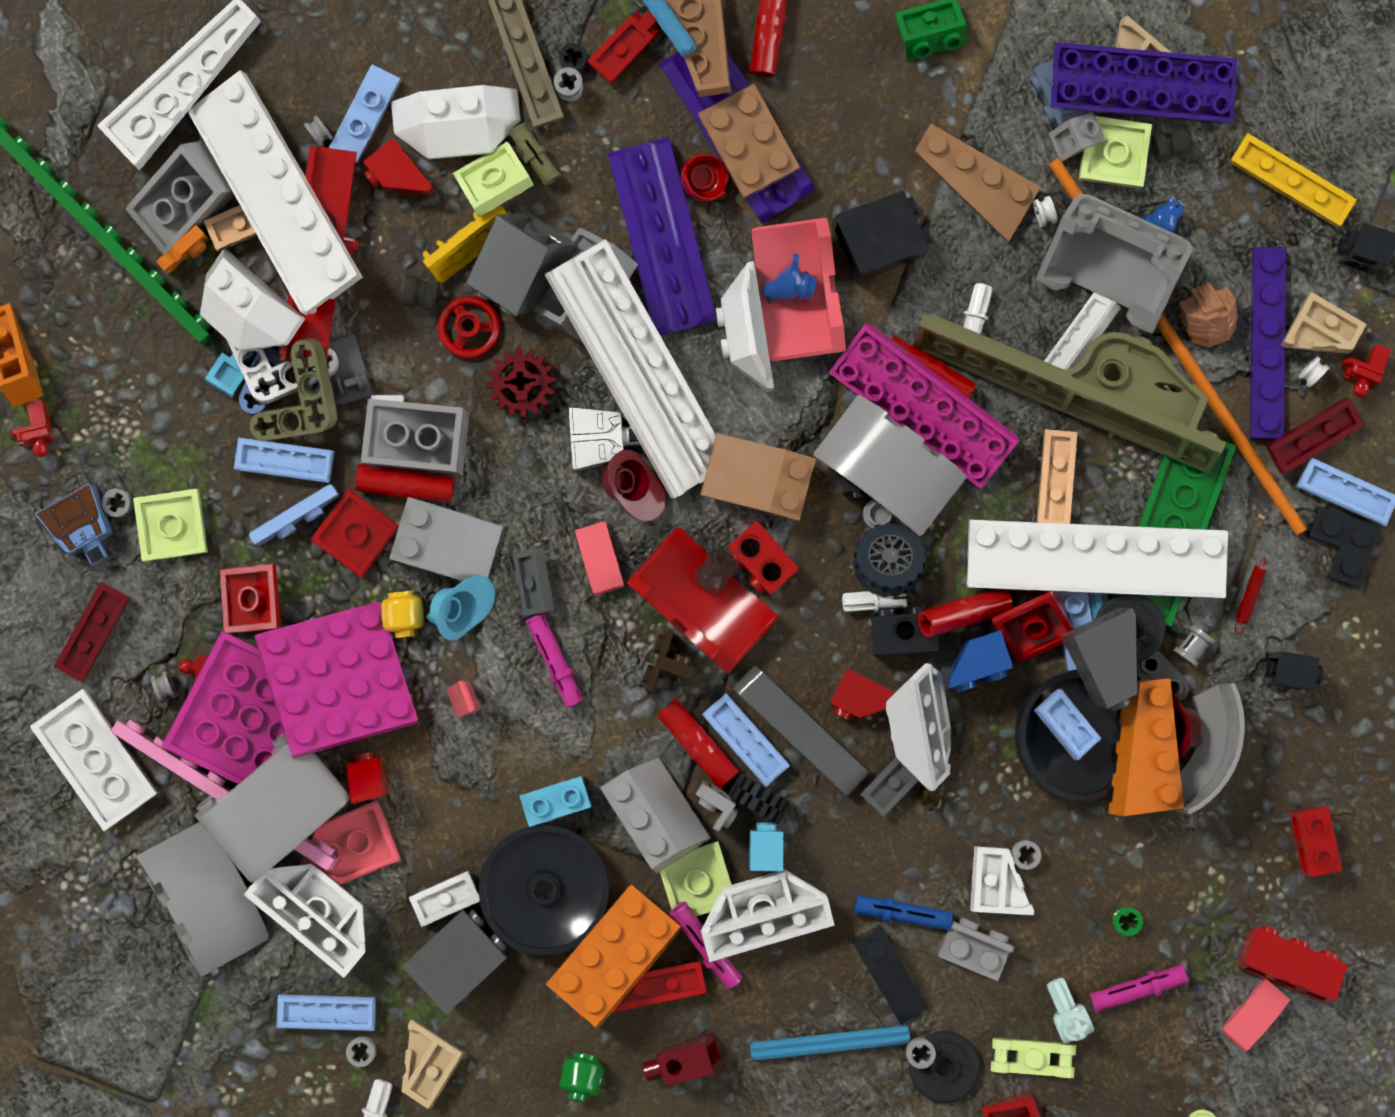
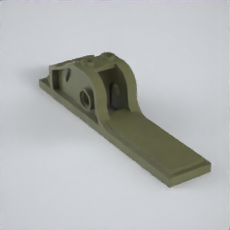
[913,314,1226,474]

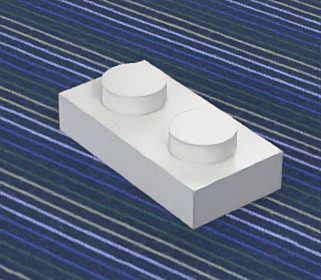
[409,870,480,927]

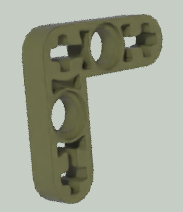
[250,338,337,441]

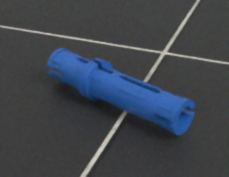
[853,893,953,931]

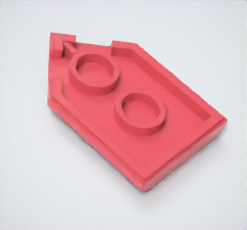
[300,800,401,885]

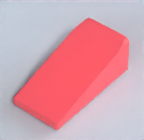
[447,680,480,718]

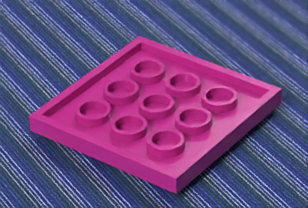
[255,601,418,759]
[162,630,284,784]

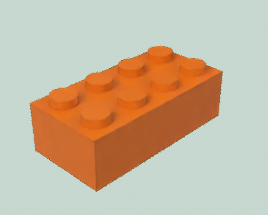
[546,885,681,1030]

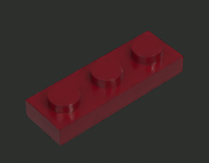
[1265,397,1365,474]
[54,582,131,682]

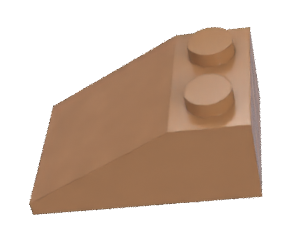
[700,433,816,521]

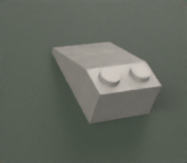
[125,141,235,255]
[361,399,470,476]
[389,497,503,581]

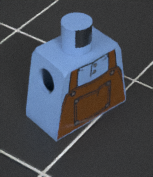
[35,484,113,566]

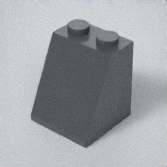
[466,212,578,316]
[1061,607,1137,711]
[402,908,508,1015]

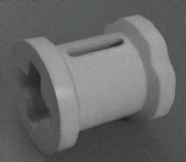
[554,67,583,102]
[1173,625,1215,667]

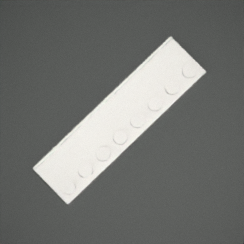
[188,70,363,315]
[545,239,716,498]
[966,520,1228,599]

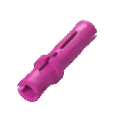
[525,613,585,709]
[669,901,742,989]
[1089,964,1189,1013]

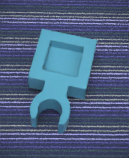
[205,348,255,398]

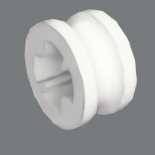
[1033,196,1058,228]
[1297,356,1329,388]

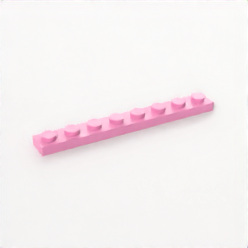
[110,719,339,871]

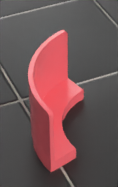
[751,217,846,361]

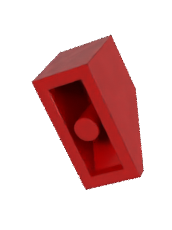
[363,138,436,197]
[829,669,895,721]
[347,752,391,804]

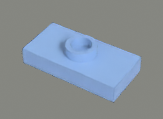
[1034,689,1101,760]

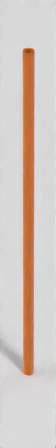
[1048,157,1307,536]

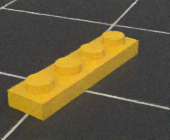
[1229,133,1357,228]

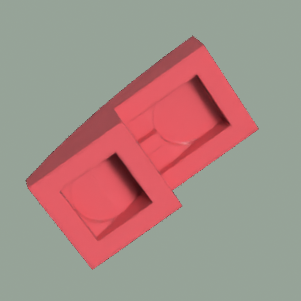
[575,521,625,596]
[1220,978,1290,1052]

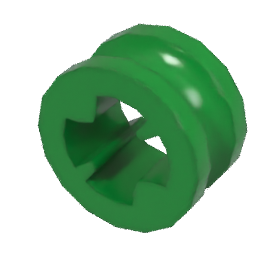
[1112,906,1143,936]

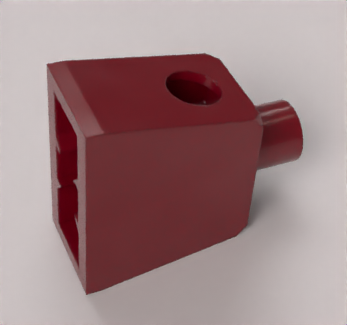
[643,1032,723,1086]

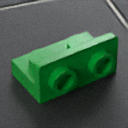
[895,0,967,61]

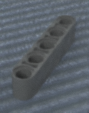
[732,665,869,797]

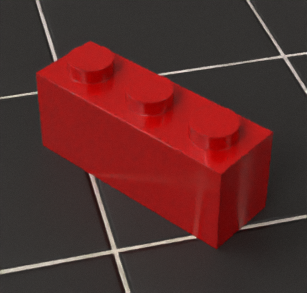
[1236,926,1348,1004]

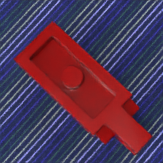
[587,10,659,85]

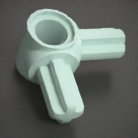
[1047,978,1094,1044]

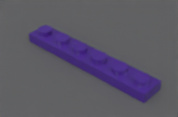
[1249,247,1286,439]

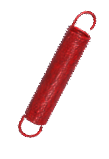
[1235,556,1267,634]

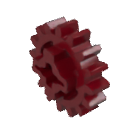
[486,348,556,418]

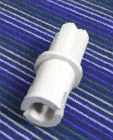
[963,283,993,334]
[842,591,907,613]
[362,1079,393,1117]

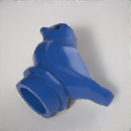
[1141,195,1184,233]
[762,254,817,304]

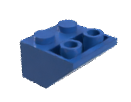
[943,630,1013,692]

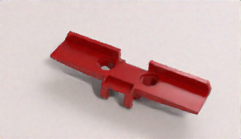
[279,146,359,362]

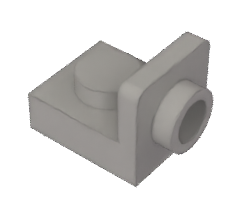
[1048,112,1105,162]

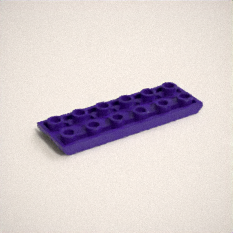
[1050,42,1237,123]
[659,52,815,224]
[607,137,717,336]

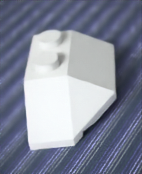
[391,85,521,160]
[200,248,305,351]
[716,261,774,392]
[886,663,951,791]
[244,864,366,978]
[701,870,835,962]

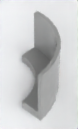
[814,394,967,536]
[1175,683,1245,814]
[136,822,269,977]

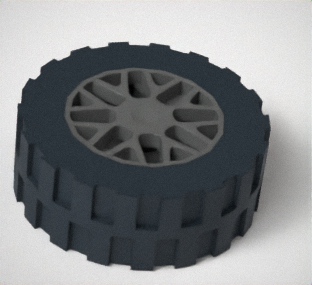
[853,523,926,598]

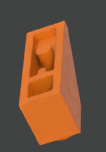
[0,303,44,407]

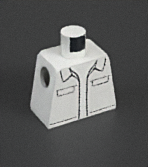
[569,408,641,472]

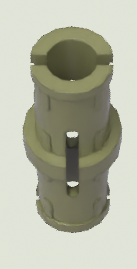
[509,122,561,187]

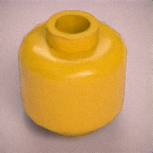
[381,591,424,638]

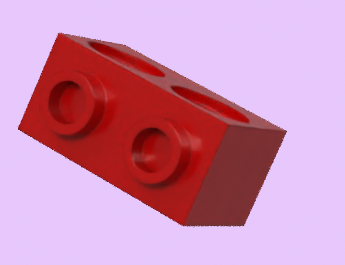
[727,521,799,596]
[1289,805,1342,877]

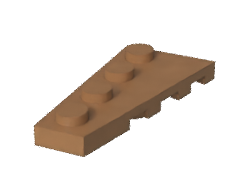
[665,0,731,97]
[914,124,1041,244]

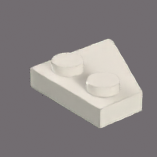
[970,846,1034,915]

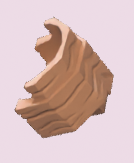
[1179,283,1238,347]

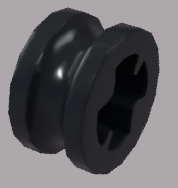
[559,43,588,73]

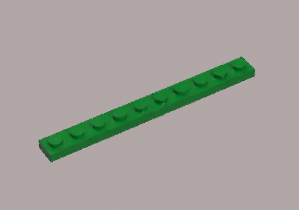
[0,116,214,347]

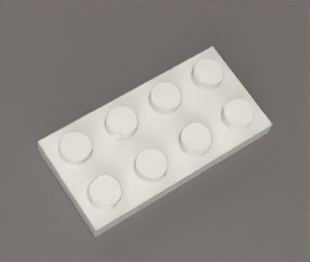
[30,689,159,831]

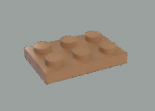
[698,84,800,200]

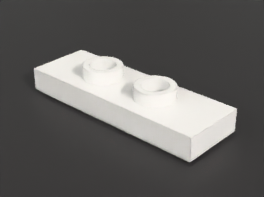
[1044,292,1121,370]

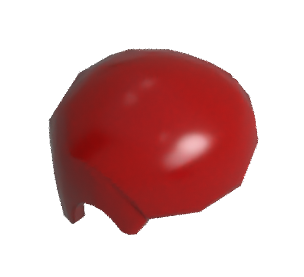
[680,153,729,202]

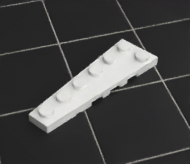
[97,0,261,170]

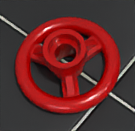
[437,296,501,359]

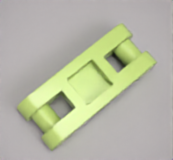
[990,1038,1076,1078]

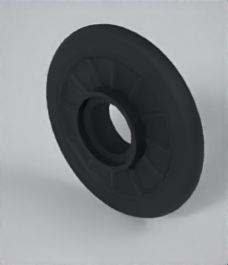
[1096,594,1165,663]
[909,1031,980,1103]

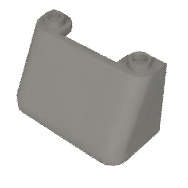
[1035,194,1193,334]
[195,733,350,882]

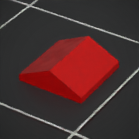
[220,564,281,633]

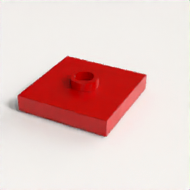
[310,488,399,578]

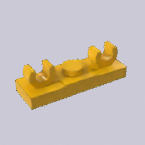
[423,205,507,285]

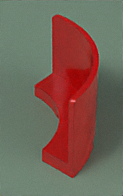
[626,527,778,674]

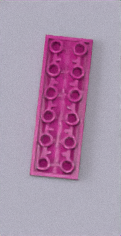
[829,323,1019,489]

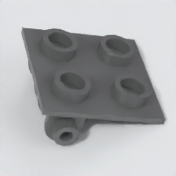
[307,334,373,406]

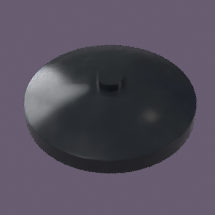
[1015,671,1122,801]
[479,824,609,956]

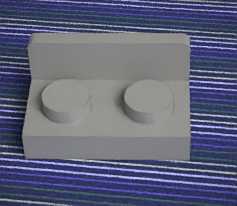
[696,779,738,832]
[937,917,1014,981]

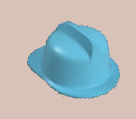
[426,575,496,641]

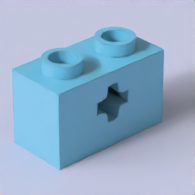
[519,775,592,827]
[749,822,783,871]

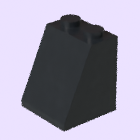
[832,191,932,284]

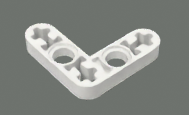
[227,340,339,404]

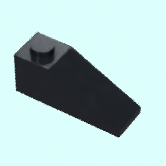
[851,924,928,1025]

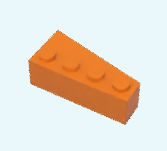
[1108,678,1184,816]

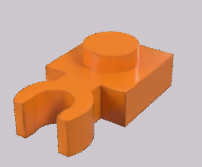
[156,225,210,274]

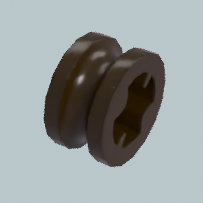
[921,783,942,807]

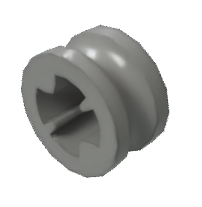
[303,115,333,147]
[102,488,133,518]
[151,671,177,703]
[1011,840,1041,870]
[346,1036,376,1067]
[906,1038,936,1069]

